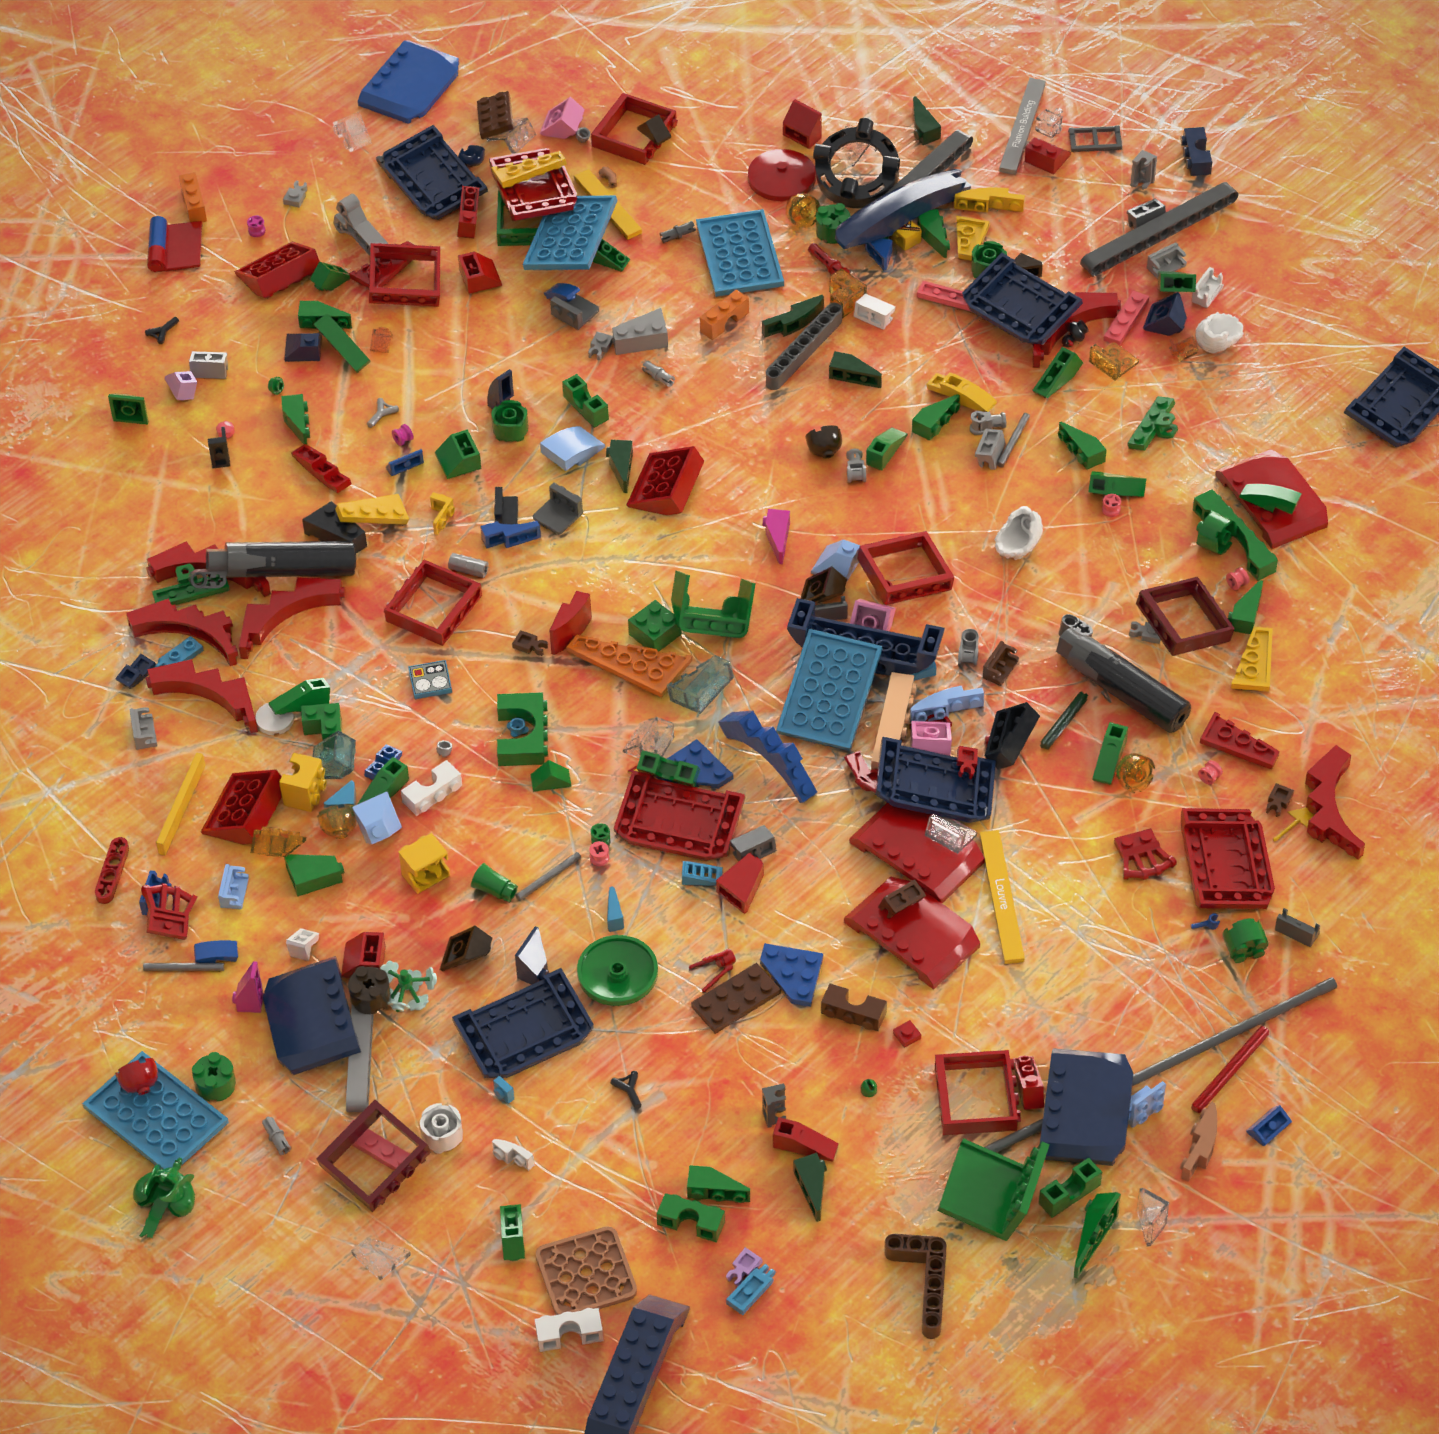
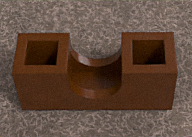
[821,983,887,1031]

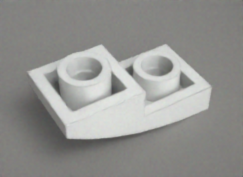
[492,1139,535,1171]

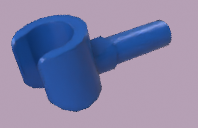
[1191,913,1220,930]

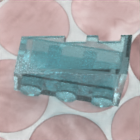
[667,655,734,714]

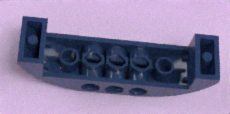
[787,598,945,675]

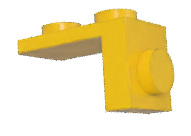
[430,492,455,535]

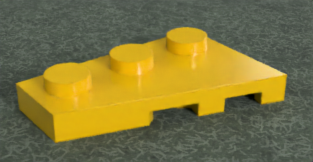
[956,216,990,261]

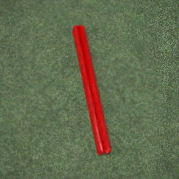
[1191,1026,1269,1113]

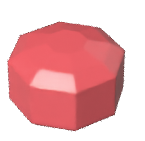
[216,421,235,438]

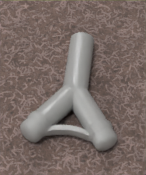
[367,398,399,428]

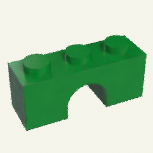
[562,374,609,428]
[637,750,700,787]
[1039,1158,1102,1218]
[656,1193,725,1242]

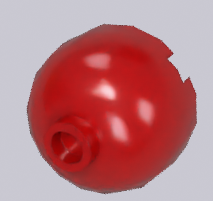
[115,1058,158,1095]

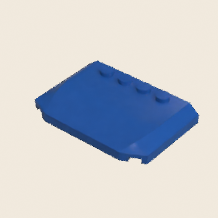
[358,40,459,124]

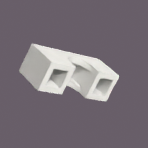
[401,760,462,816]
[535,1308,604,1352]

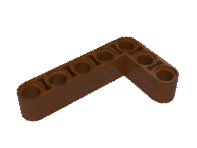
[884,1234,947,1339]

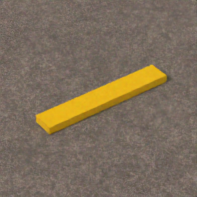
[574,169,642,240]
[156,753,205,856]

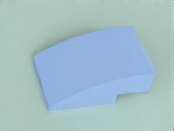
[540,426,605,471]

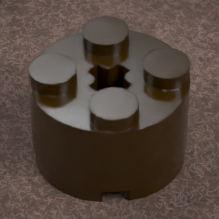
[348,966,391,1014]

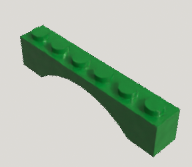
[1193,489,1278,581]

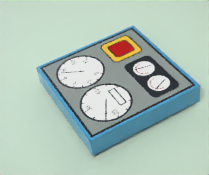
[408,660,452,699]

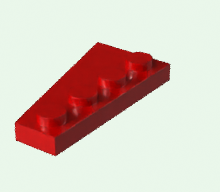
[349,241,414,289]
[1200,712,1280,770]

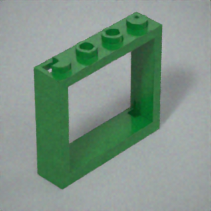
[497,190,538,246]

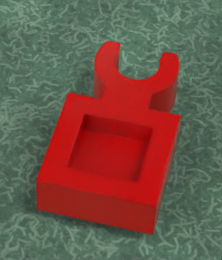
[956,746,978,779]

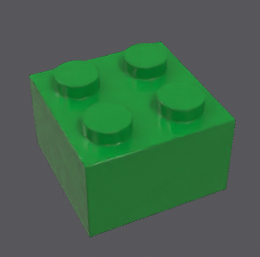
[628,600,682,652]

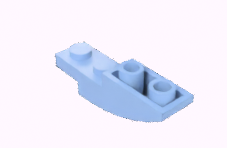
[910,685,984,722]

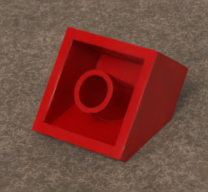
[1024,137,1071,175]

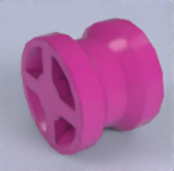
[247,215,266,237]
[392,424,414,446]

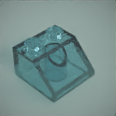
[313,730,356,779]

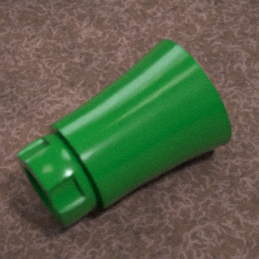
[471,863,518,902]

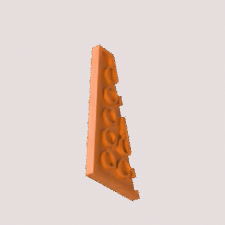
[566,635,693,698]

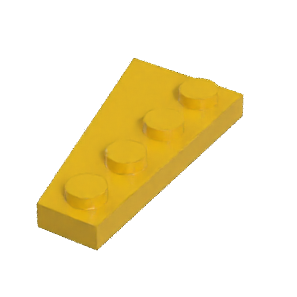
[491,151,567,188]
[335,494,409,525]
[1231,627,1273,692]

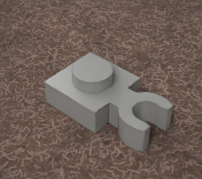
[283,180,307,208]
[588,332,613,360]
[1129,622,1161,644]

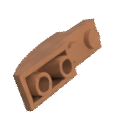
[1180,1102,1218,1182]

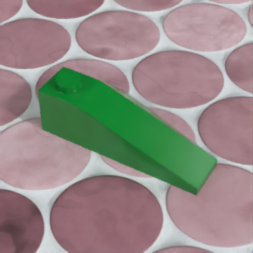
[1074,1192,1121,1279]

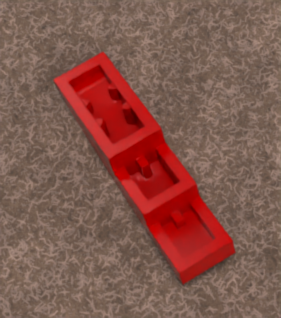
[291,444,352,493]

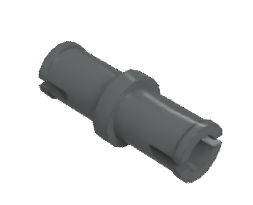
[660,221,696,243]

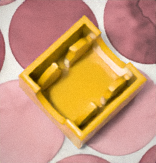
[279,753,327,812]
[398,833,450,894]

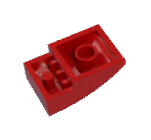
[549,591,592,655]

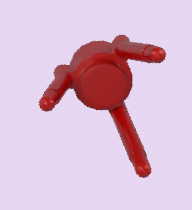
[689,948,736,992]

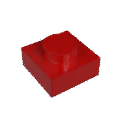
[893,1020,922,1048]

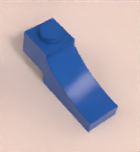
[480,521,541,549]

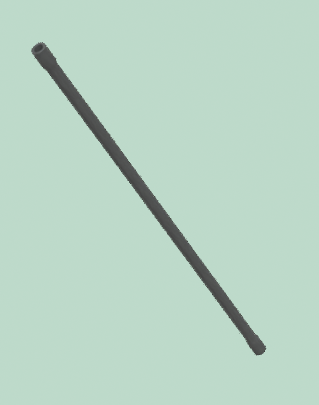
[984,977,1337,1153]

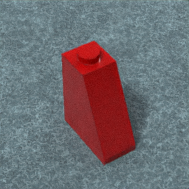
[716,853,764,914]

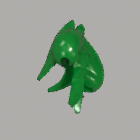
[133,1157,195,1238]

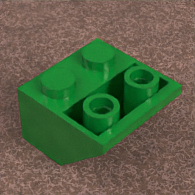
[435,429,481,479]

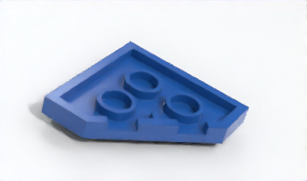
[656,739,733,789]
[760,943,823,1007]

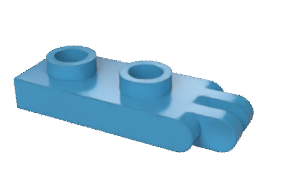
[154,636,204,668]
[726,1264,776,1315]

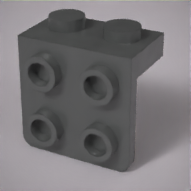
[550,294,599,330]
[533,483,583,534]

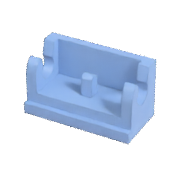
[218,864,249,909]

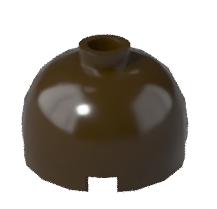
[805,425,842,458]

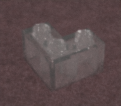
[333,112,372,152]

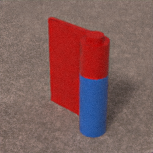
[147,216,203,272]

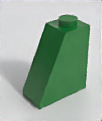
[1158,271,1196,292]
[284,854,345,896]

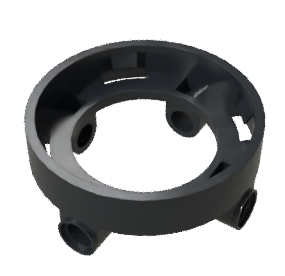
[813,118,900,208]

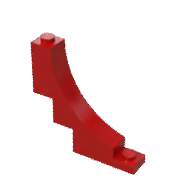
[1032,292,1121,368]
[146,541,271,597]
[239,577,346,659]
[145,659,258,733]

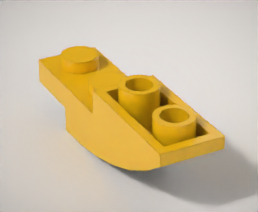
[954,187,1025,213]
[926,373,997,412]

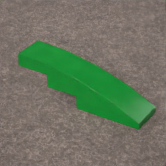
[314,313,371,373]

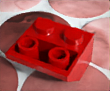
[783,99,822,149]
[458,251,502,294]
[341,932,386,978]

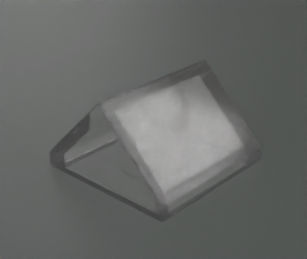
[1137,1188,1169,1247]

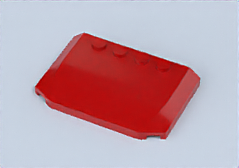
[489,148,577,222]
[1215,449,1328,549]
[614,770,745,861]
[849,803,985,903]
[1181,808,1275,909]
[844,876,980,990]

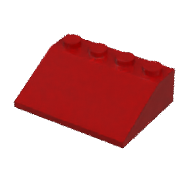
[234,241,320,298]
[626,446,704,515]
[201,769,282,845]

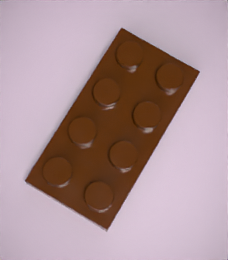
[477,91,514,140]
[691,962,781,1034]

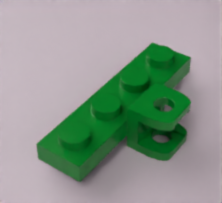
[1128,396,1178,451]
[152,564,230,605]

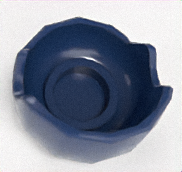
[458,145,485,167]

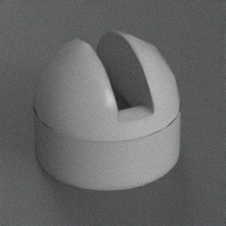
[576,127,590,142]
[436,740,452,757]

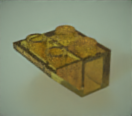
[250,827,307,857]

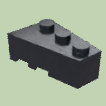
[302,501,367,553]
[984,702,1040,770]

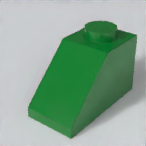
[310,262,350,291]

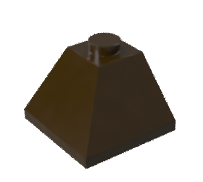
[800,566,847,604]
[440,926,493,971]

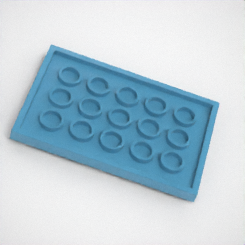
[522,195,618,270]
[696,209,784,297]
[776,629,882,751]
[82,1051,229,1169]

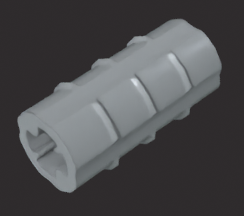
[448,553,489,578]

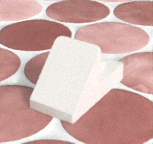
[286,929,319,961]

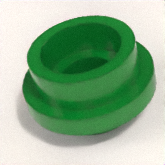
[268,377,284,395]

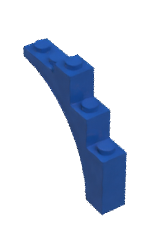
[718,711,817,803]

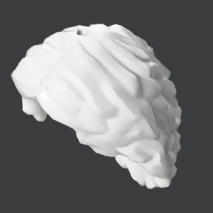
[1195,312,1244,353]
[994,506,1043,560]

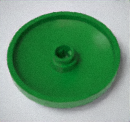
[577,935,658,1006]

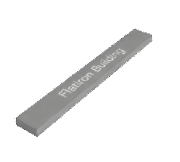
[999,78,1046,175]

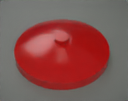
[748,149,816,202]

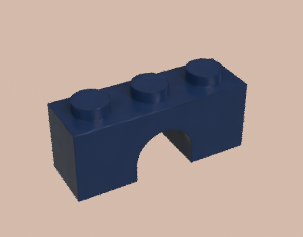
[1180,127,1212,176]

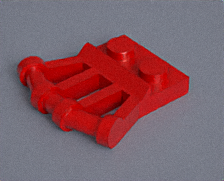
[1114,828,1177,880]
[141,883,198,940]

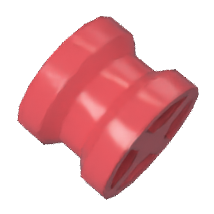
[1102,494,1121,517]
[1226,567,1250,590]
[1198,760,1223,785]
[589,841,609,867]

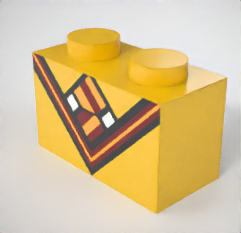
[889,221,922,251]

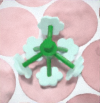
[380,960,437,1012]

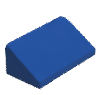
[386,449,424,476]
[1246,1105,1292,1146]

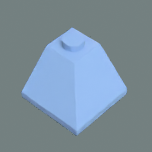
[811,540,861,581]
[351,792,402,844]

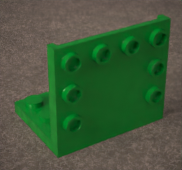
[937,1138,1050,1241]

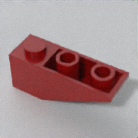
[457,186,479,239]
[1013,1055,1044,1110]
[773,1117,839,1162]

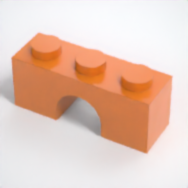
[179,172,207,222]
[699,289,749,341]

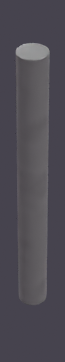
[997,413,1030,467]
[515,852,581,901]
[143,963,224,971]

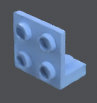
[1128,1081,1166,1128]

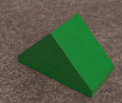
[530,760,572,792]

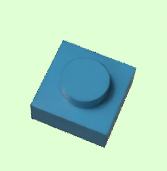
[493,1076,514,1104]

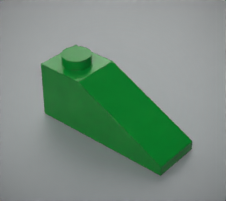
[1033,347,1083,398]
[1228,580,1263,634]
[500,1204,525,1261]

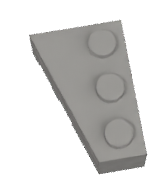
[612,308,668,355]

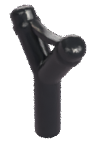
[145,316,179,344]
[610,1071,642,1109]

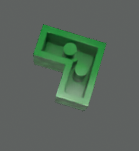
[301,703,343,748]

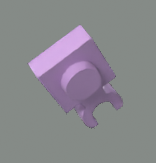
[726,1247,763,1287]

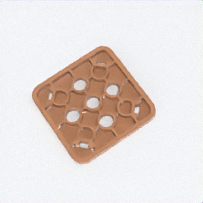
[536,1226,637,1315]

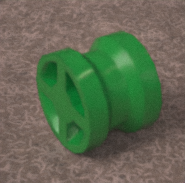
[591,823,610,845]

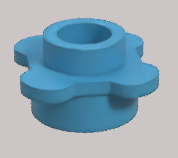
[507,718,529,737]

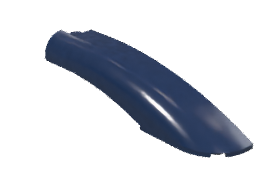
[835,169,972,249]

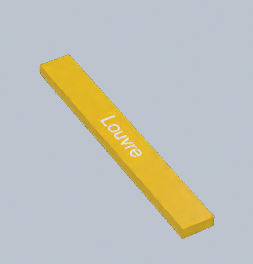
[980,830,1025,964]

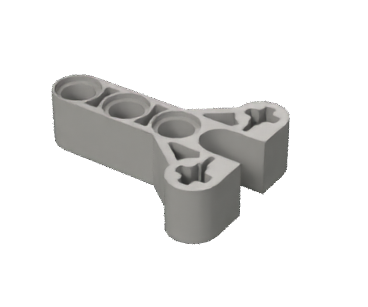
[333,193,388,261]

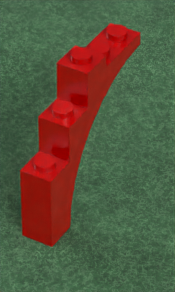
[126,598,239,666]
[1305,745,1365,860]

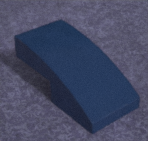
[115,654,156,689]

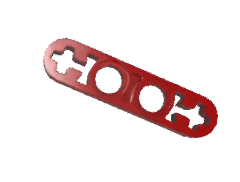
[95,837,129,904]

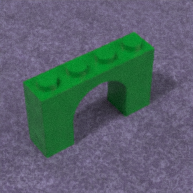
[497,692,548,766]

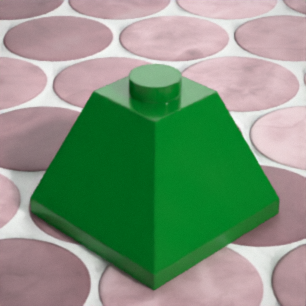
[108,393,149,425]

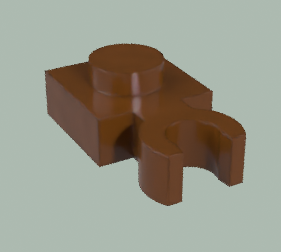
[512,630,548,656]
[1266,783,1294,817]

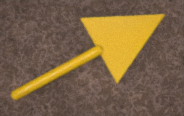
[1273,807,1315,842]

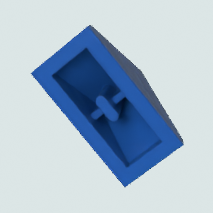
[865,238,892,271]

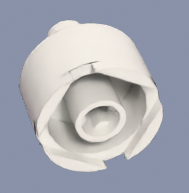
[420,1103,463,1154]

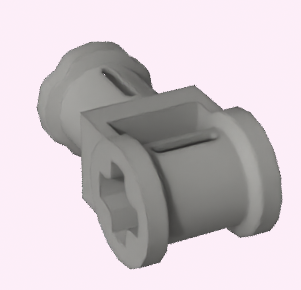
[970,411,1007,435]
[846,448,866,483]

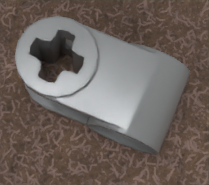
[958,629,979,665]

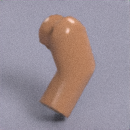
[599,167,617,188]

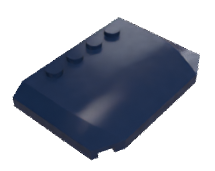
[383,125,488,220]
[962,253,1083,345]
[1344,347,1439,447]
[875,737,996,823]
[263,956,361,1075]
[452,968,594,1078]
[1040,1048,1133,1166]

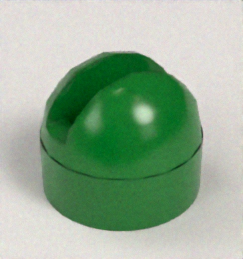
[861,1079,877,1097]

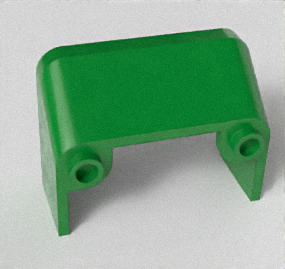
[671,571,756,638]

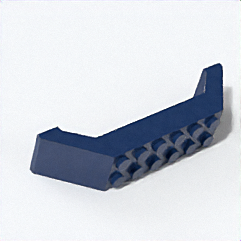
[584,1295,690,1434]

